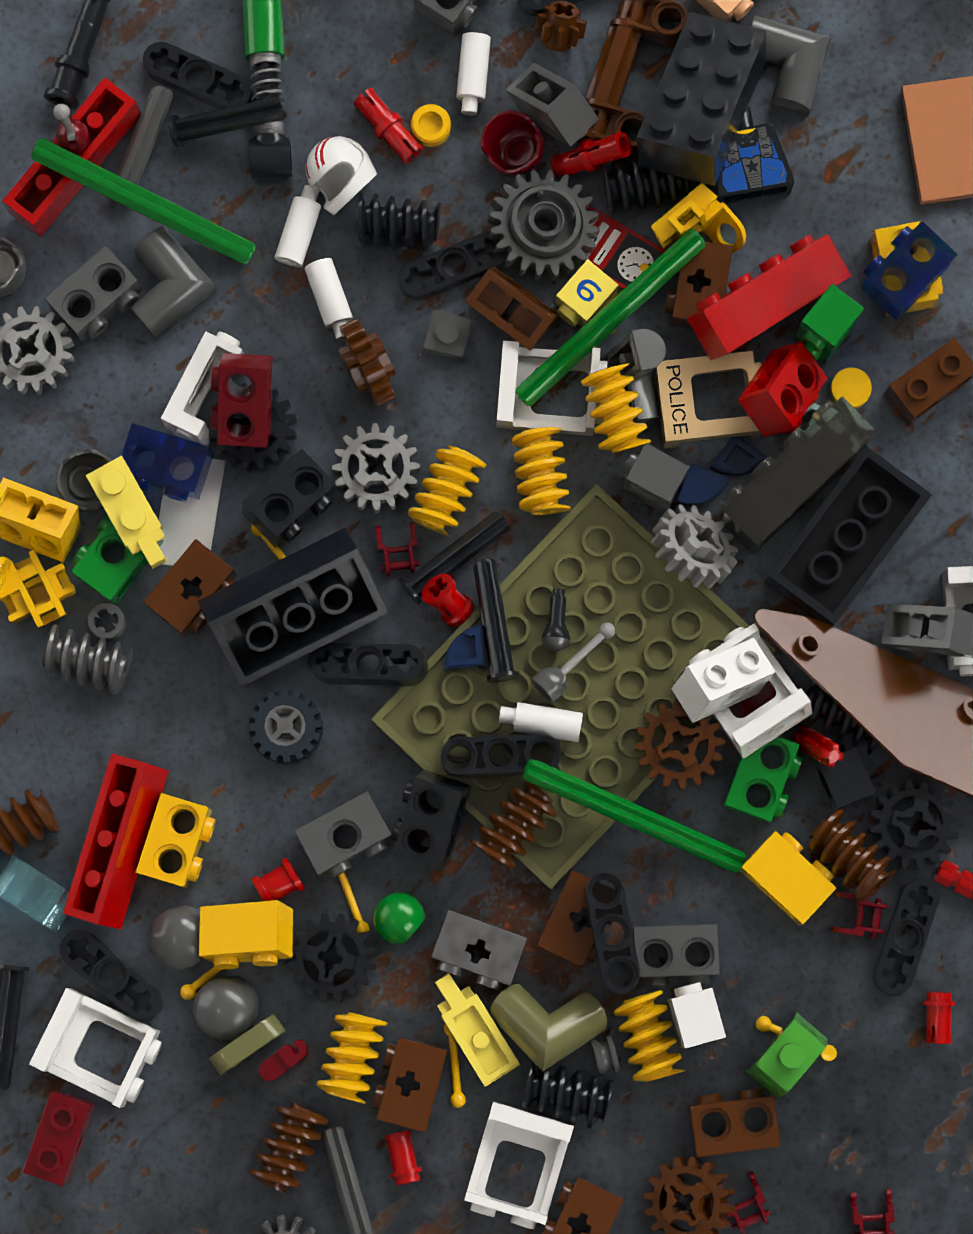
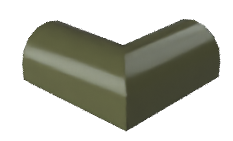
[490,984,607,1072]

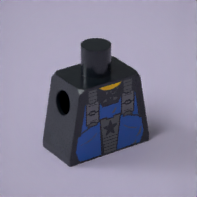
[715,106,795,205]

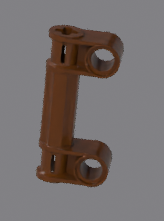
[576,0,688,158]

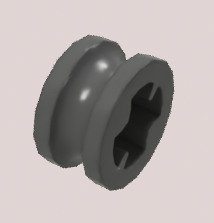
[88,602,127,641]
[591,1035,620,1076]

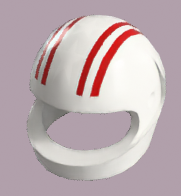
[305,136,377,215]

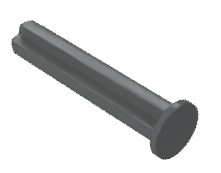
[117,85,174,185]
[322,1126,374,1234]

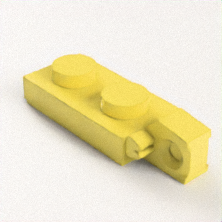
[86,455,167,569]
[434,973,520,1087]

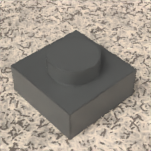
[423,309,472,361]

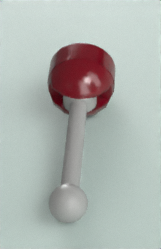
[53,104,90,154]

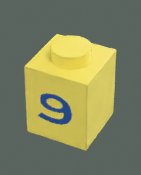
[555,259,619,327]

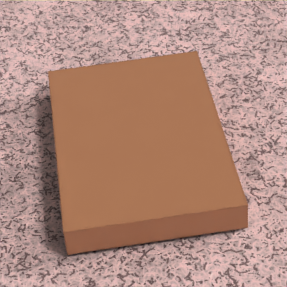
[901,76,973,205]

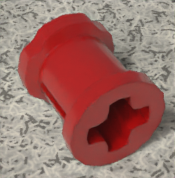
[422,573,474,627]
[251,857,305,901]

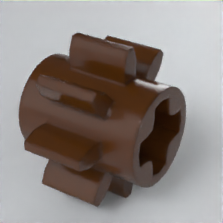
[535,1,587,52]

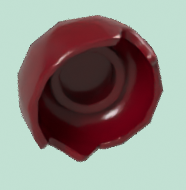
[480,110,545,177]

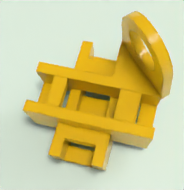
[651,183,746,253]
[0,549,76,628]

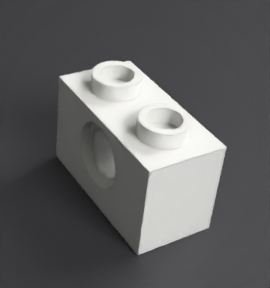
[671,638,775,723]
[667,982,726,1048]

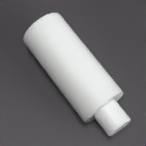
[456,32,491,116]
[274,185,321,268]
[304,258,353,340]
[499,702,583,742]

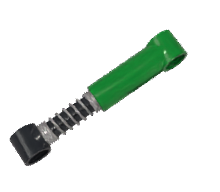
[242,0,293,179]

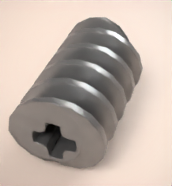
[42,624,133,695]

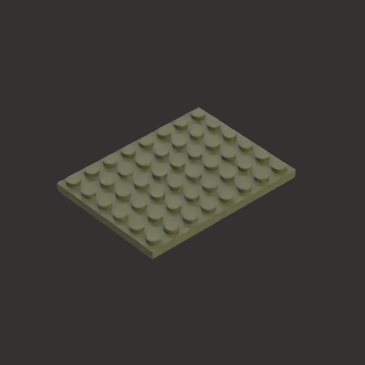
[371,484,776,890]

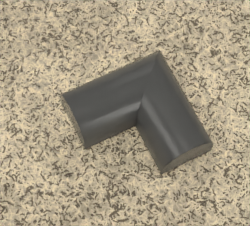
[751,15,831,115]
[129,226,217,340]
[607,329,666,425]

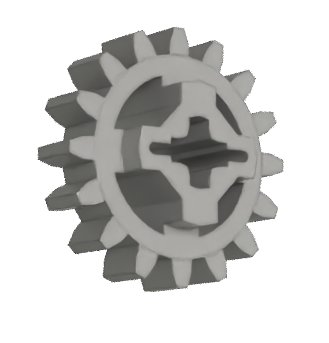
[0,306,75,395]
[332,423,420,513]
[651,505,738,588]

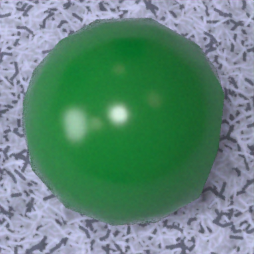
[373,892,425,945]

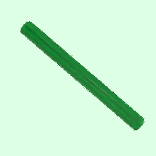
[30,138,256,264]
[515,229,706,406]
[522,759,746,873]

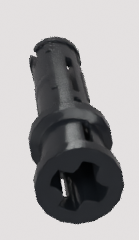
[44,0,111,110]

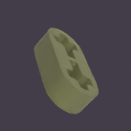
[209,1014,286,1076]

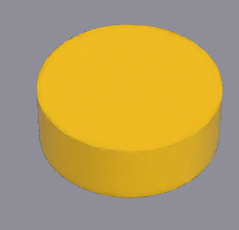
[411,104,451,147]
[830,367,872,410]

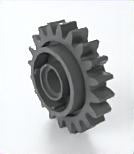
[487,169,600,281]

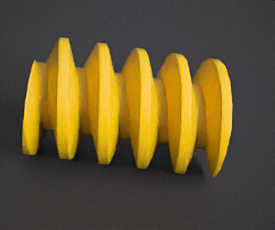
[581,363,651,453]
[512,427,571,515]
[408,445,487,537]
[614,990,686,1082]
[316,1012,388,1104]

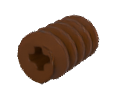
[469,776,558,869]
[0,788,60,856]
[809,808,897,901]
[248,1100,329,1195]

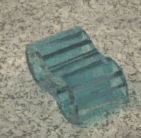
[0,855,70,932]

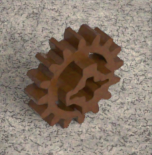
[338,318,396,406]
[634,699,725,790]
[643,1156,736,1234]

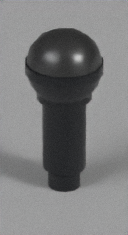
[542,588,570,652]

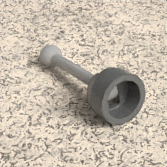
[531,622,615,703]

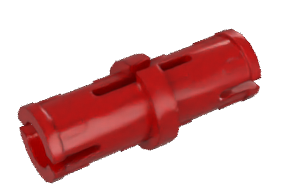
[353,88,424,165]
[551,131,631,179]

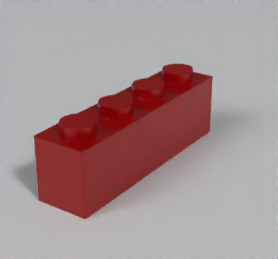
[2,77,141,238]
[686,234,852,360]
[63,753,169,930]

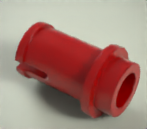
[922,992,956,1044]
[384,1130,422,1186]

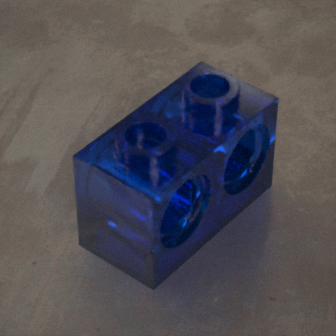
[861,221,958,321]
[121,423,214,502]

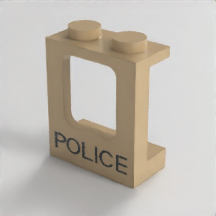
[654,351,762,449]

